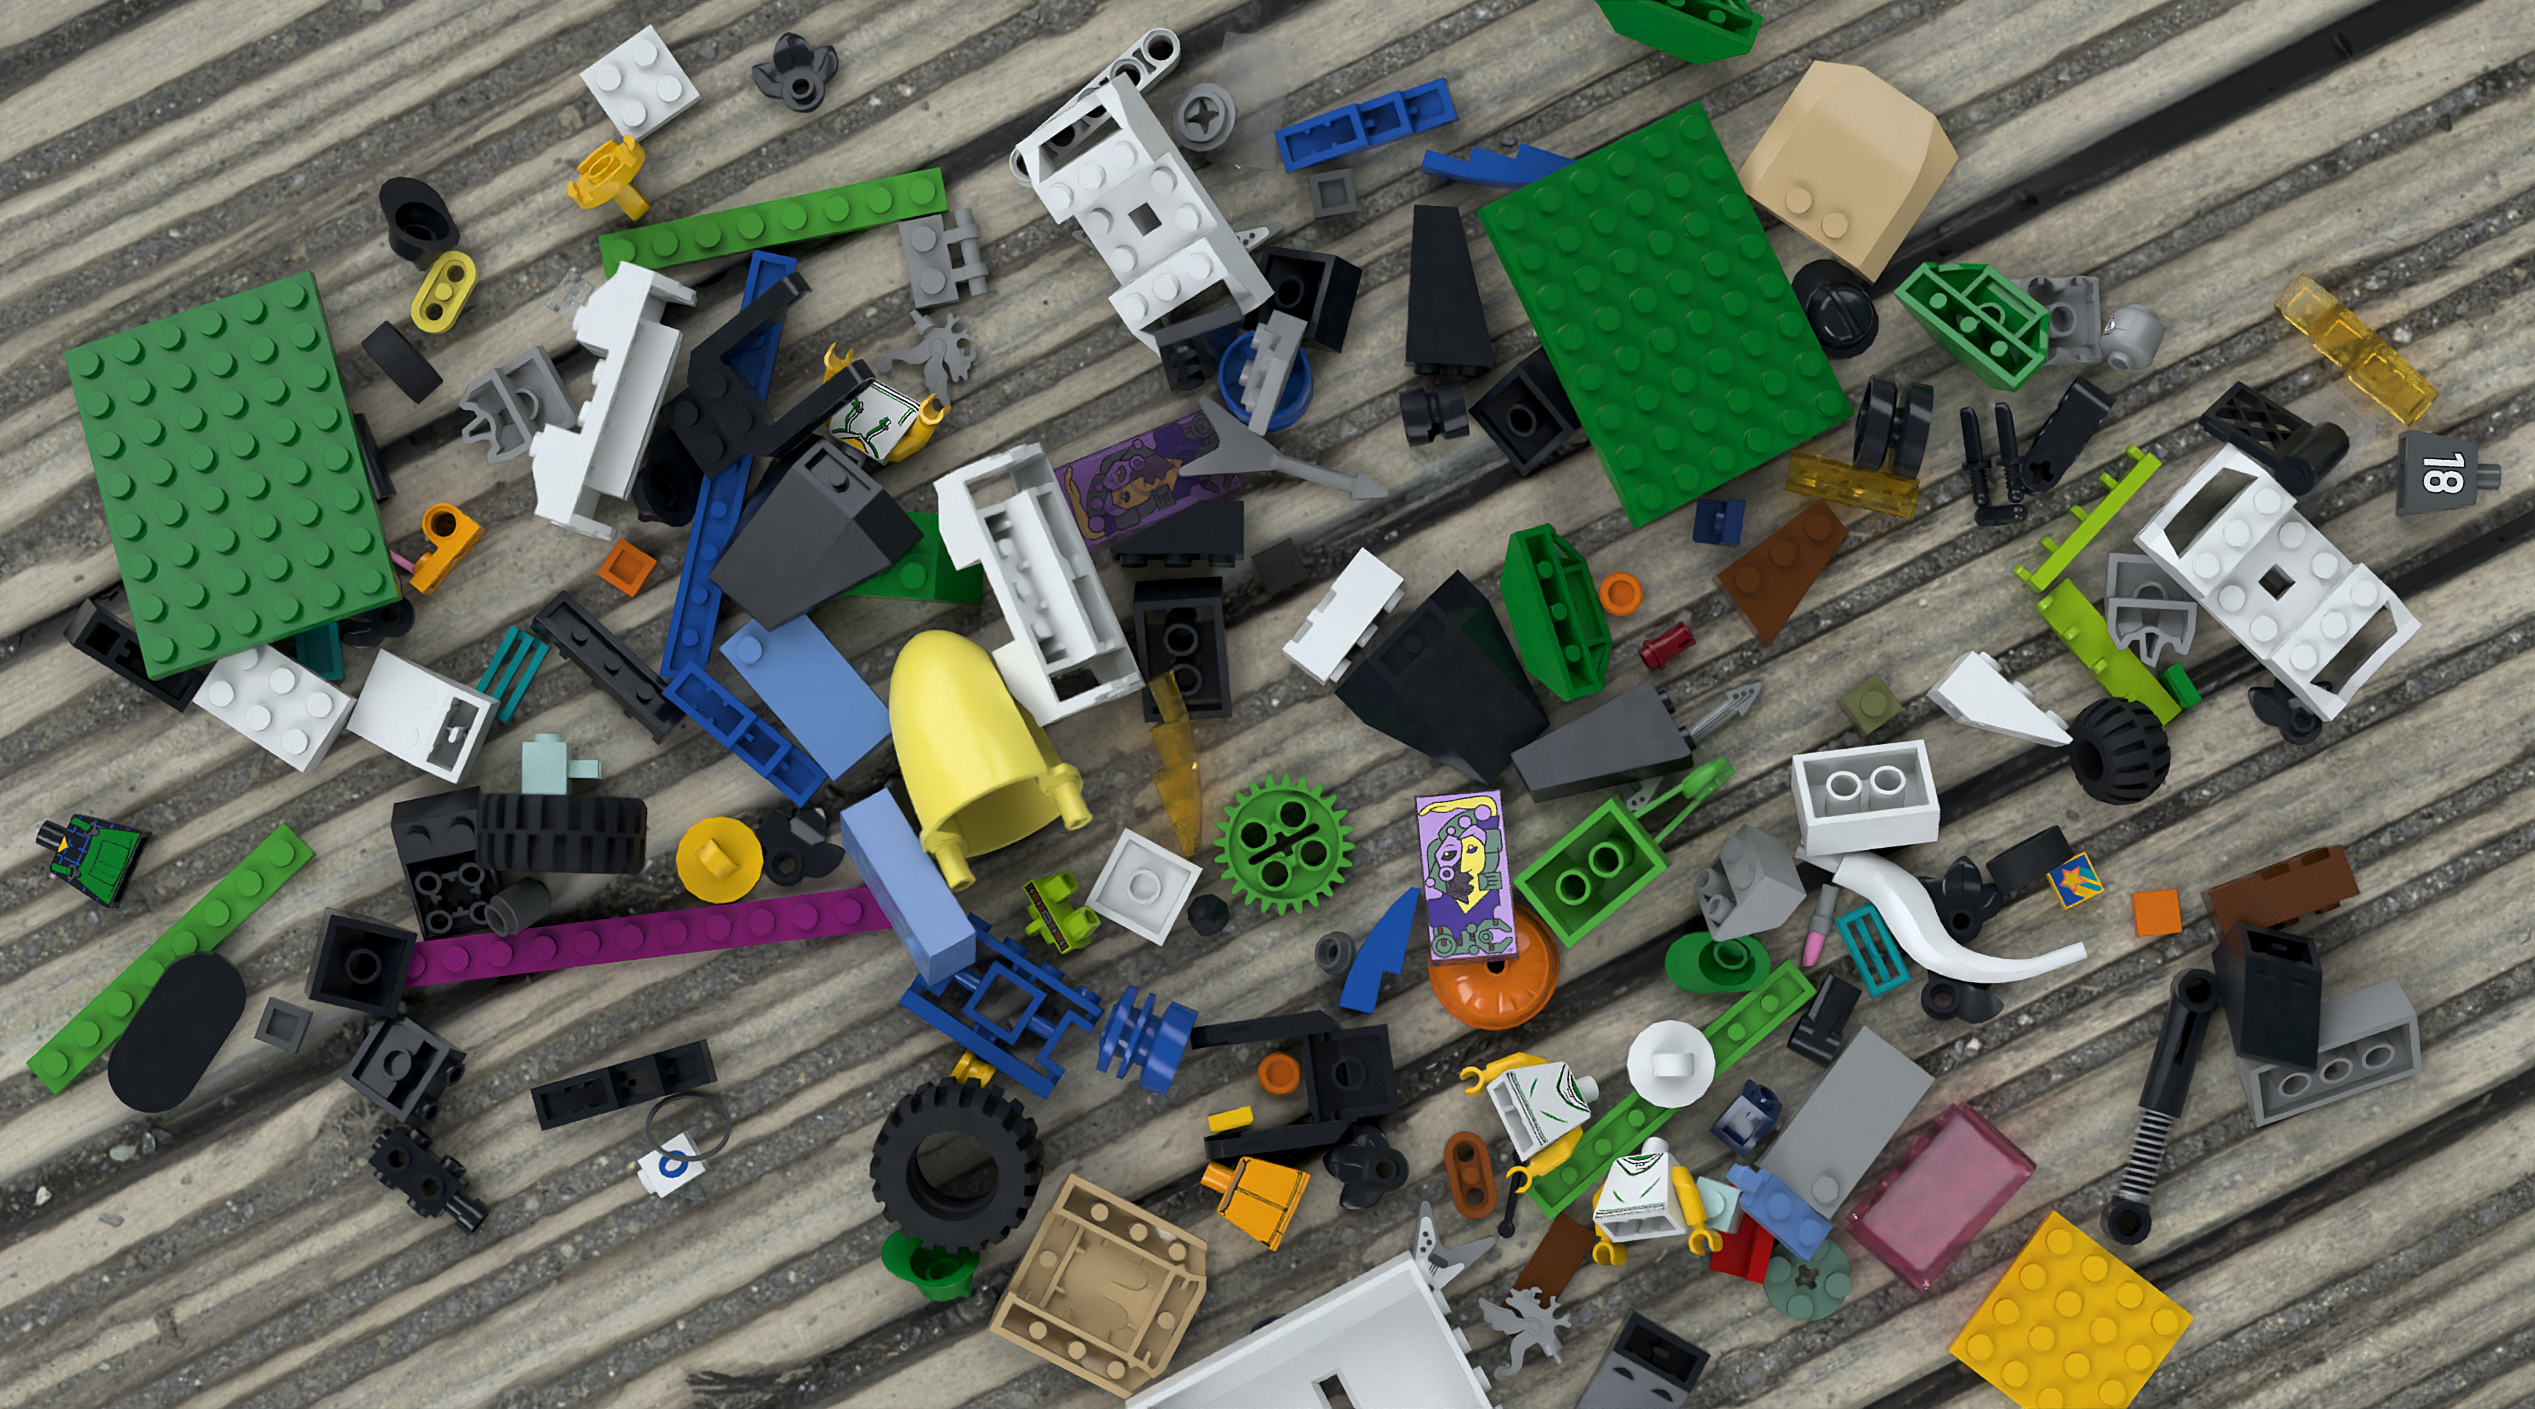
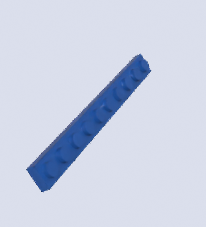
[659,250,798,680]

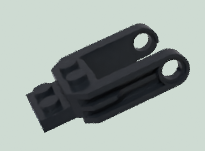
[659,272,877,481]
[1190,1010,1400,1159]

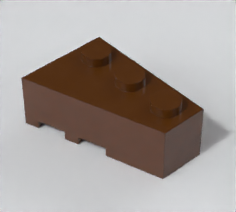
[1712,497,1848,649]
[2200,844,2360,941]

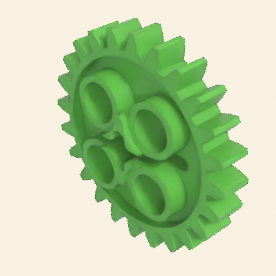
[1213,773,1355,916]

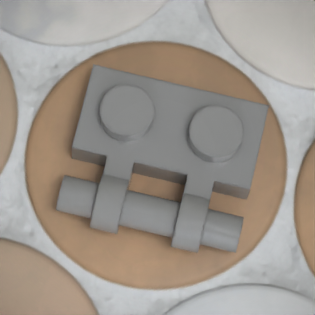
[898,208,989,310]

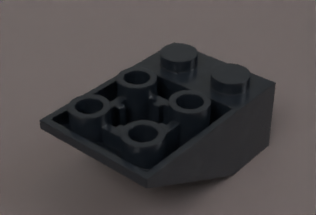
[1110,500,1244,568]
[390,786,504,941]
[2211,921,2323,1074]
[1574,1307,1711,1409]

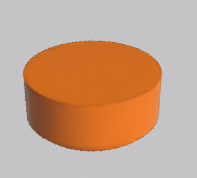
[1598,572,1643,616]
[1258,1051,1301,1096]

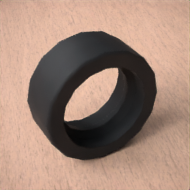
[361,321,443,404]
[1986,825,2074,895]

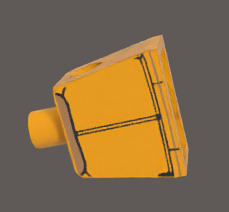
[1200,1155,1311,1252]

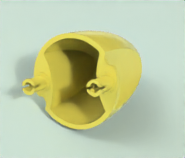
[889,630,1093,892]

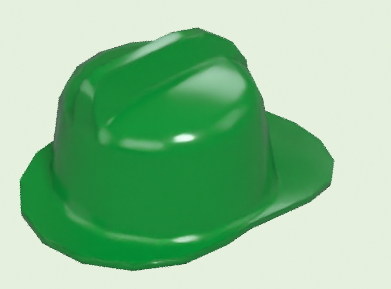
[1665,931,1771,994]
[881,1229,980,1302]

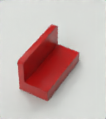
[1709,1184,1775,1284]

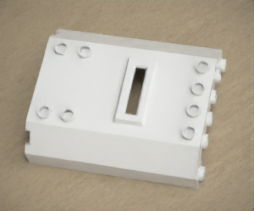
[1125,1250,1503,1409]

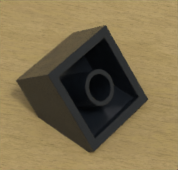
[1242,245,1363,354]
[1468,346,1583,477]
[304,907,418,1019]

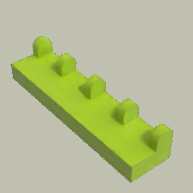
[2012,444,2162,594]
[2032,577,2182,729]

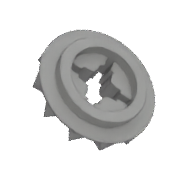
[1173,83,1239,153]

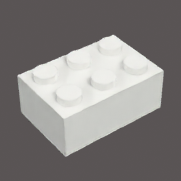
[192,643,358,774]
[1791,739,1940,857]

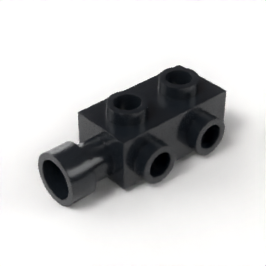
[368,1126,492,1236]

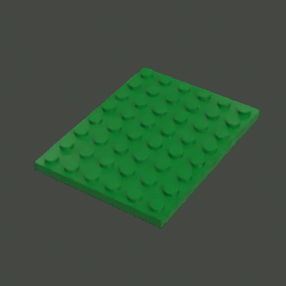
[1476,101,1855,529]
[63,270,403,681]

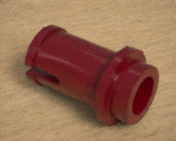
[1638,621,1696,672]

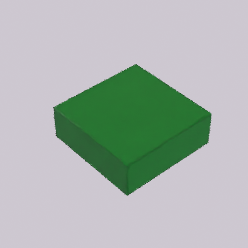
[2158,662,2202,709]

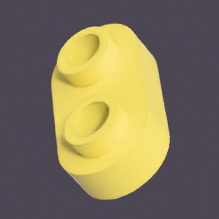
[411,251,479,334]

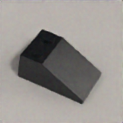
[1133,576,1232,723]

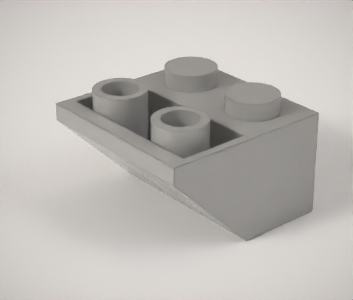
[1693,823,1807,942]

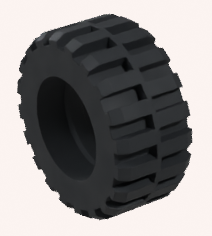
[475,793,647,875]
[870,1076,1044,1255]

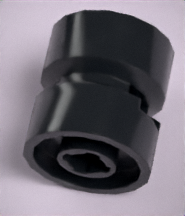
[1398,380,1470,448]

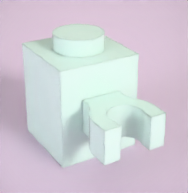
[522,734,603,795]
[1696,1176,1744,1234]

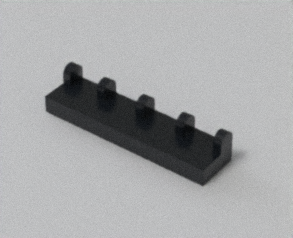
[530,590,687,745]

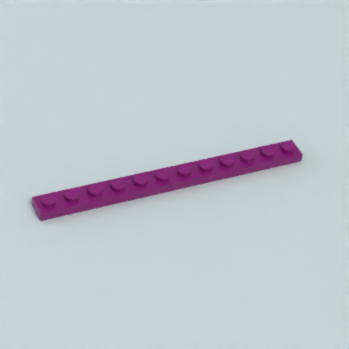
[404,887,893,988]

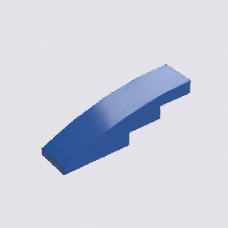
[1274,77,1459,174]
[1420,143,1576,190]
[662,660,830,809]

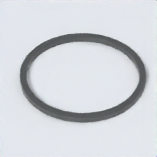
[646,1092,731,1162]

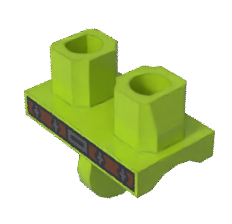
[1023,870,1101,954]

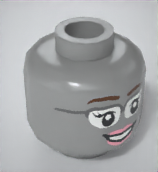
[2099,304,2164,372]

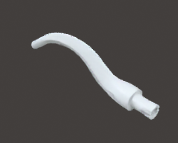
[1794,838,2088,983]

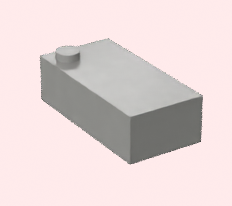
[1753,1024,1935,1220]

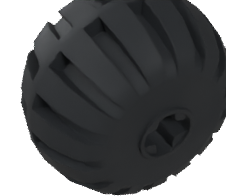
[2067,697,2171,805]

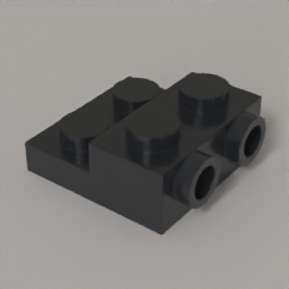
[340,1009,467,1129]

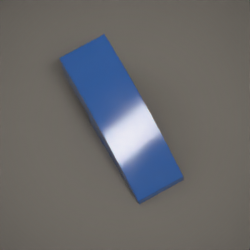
[1338,887,1420,1014]

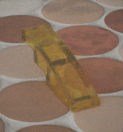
[2274,272,2439,427]
[1148,670,1203,857]

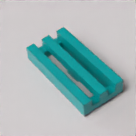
[475,625,552,724]
[1833,901,1912,999]

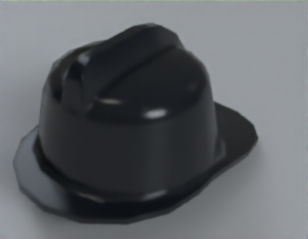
[379,177,461,272]
[1791,260,1879,358]
[631,430,704,527]

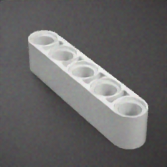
[1009,27,1181,188]

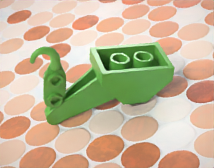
[1512,756,1736,949]

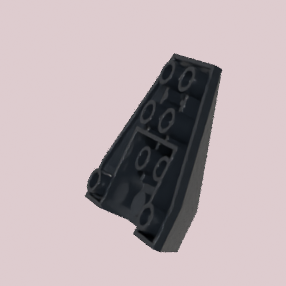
[708,433,924,633]
[1334,570,1550,786]

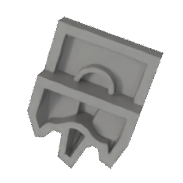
[458,346,580,465]
[2104,552,2197,668]

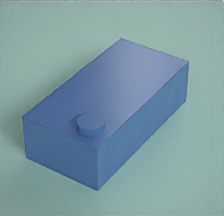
[719,613,892,783]
[840,788,976,987]

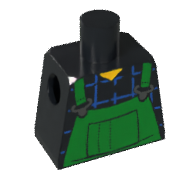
[36,814,152,908]

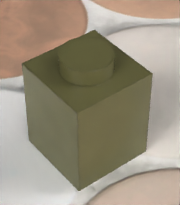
[1836,673,1903,737]

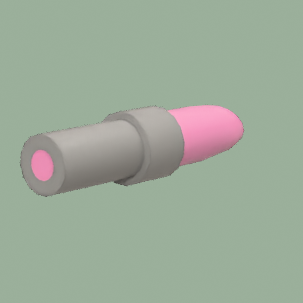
[1802,884,1840,966]

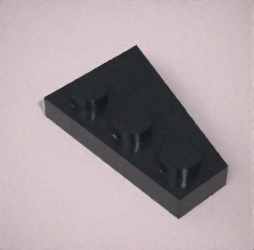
[1153,303,1243,391]

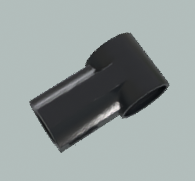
[1786,974,1863,1068]

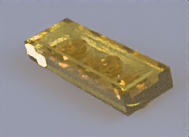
[1785,450,1920,520]

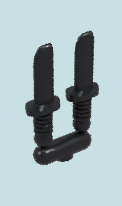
[1960,402,2028,527]

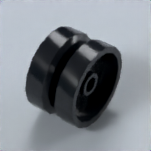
[1852,375,1934,481]

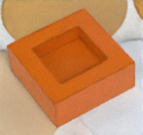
[596,537,659,599]
[2131,889,2182,937]

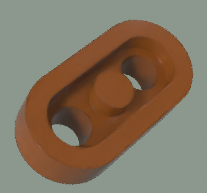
[1443,1131,1497,1219]

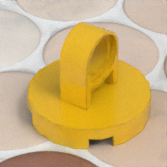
[567,135,652,222]
[676,816,764,904]

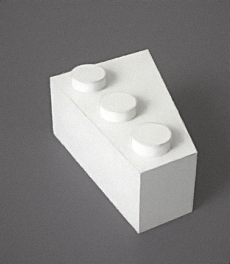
[1282,547,1405,686]

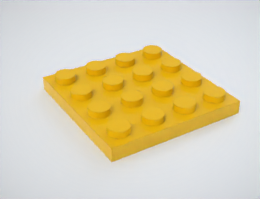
[1946,1209,2195,1409]

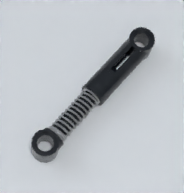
[2100,968,2221,1245]

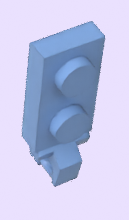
[1725,1163,1833,1262]

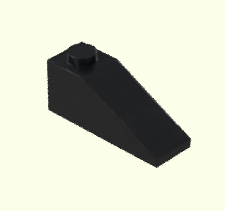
[63,598,207,713]

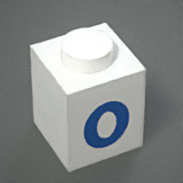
[637,1131,711,1198]

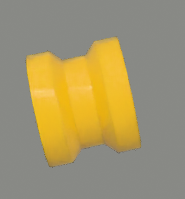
[950,1049,998,1089]

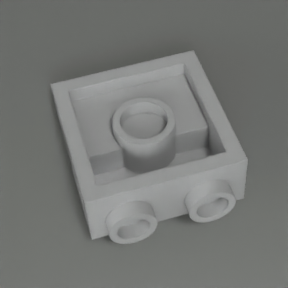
[1238,310,1308,436]

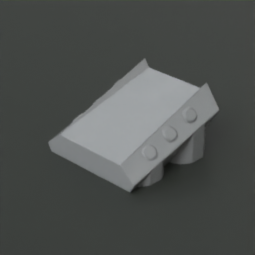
[2010,276,2103,366]

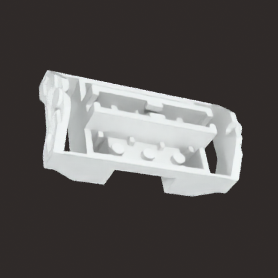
[1016,72,1274,359]
[529,261,698,542]
[933,442,1146,728]
[2133,442,2422,722]

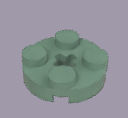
[1763,1238,1851,1321]

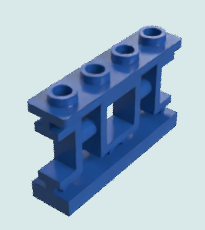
[898,912,1105,1100]

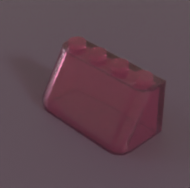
[1844,1101,2037,1295]

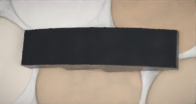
[530,1039,718,1131]

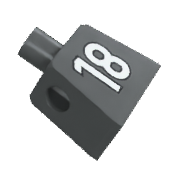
[2396,430,2501,517]

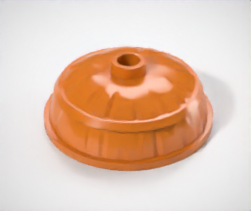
[1428,901,1559,1030]

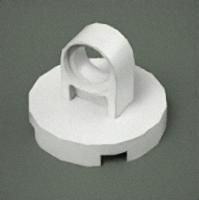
[1626,1020,1716,1109]

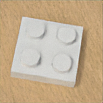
[579,25,702,142]
[1084,828,1203,946]

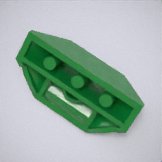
[1595,0,1763,65]
[1893,262,2051,392]
[840,511,984,606]
[1499,523,1613,702]

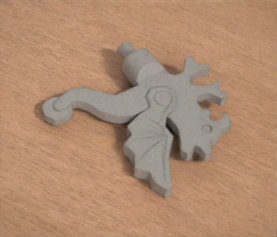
[877,309,977,407]
[1478,1287,1572,1381]

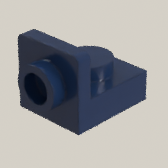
[1692,498,1746,548]
[1710,1079,1782,1158]

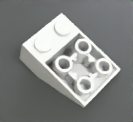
[346,648,501,784]
[1926,651,2073,747]

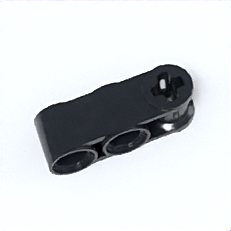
[2019,375,2116,496]

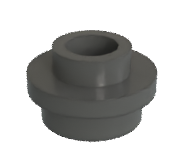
[1315,931,1356,976]

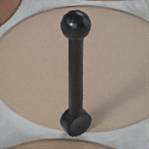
[1498,1149,1528,1238]

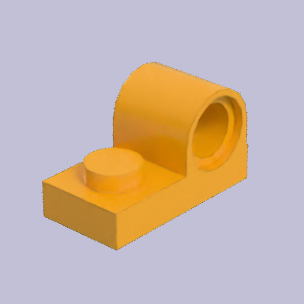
[409,503,487,596]

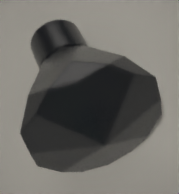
[1187,894,1230,937]

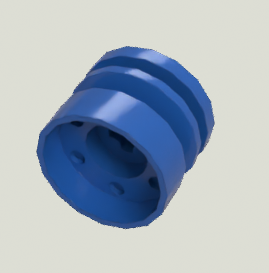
[1218,330,1314,432]
[1096,984,1199,1097]

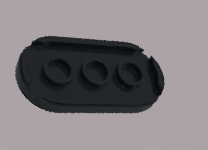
[108,951,246,1113]

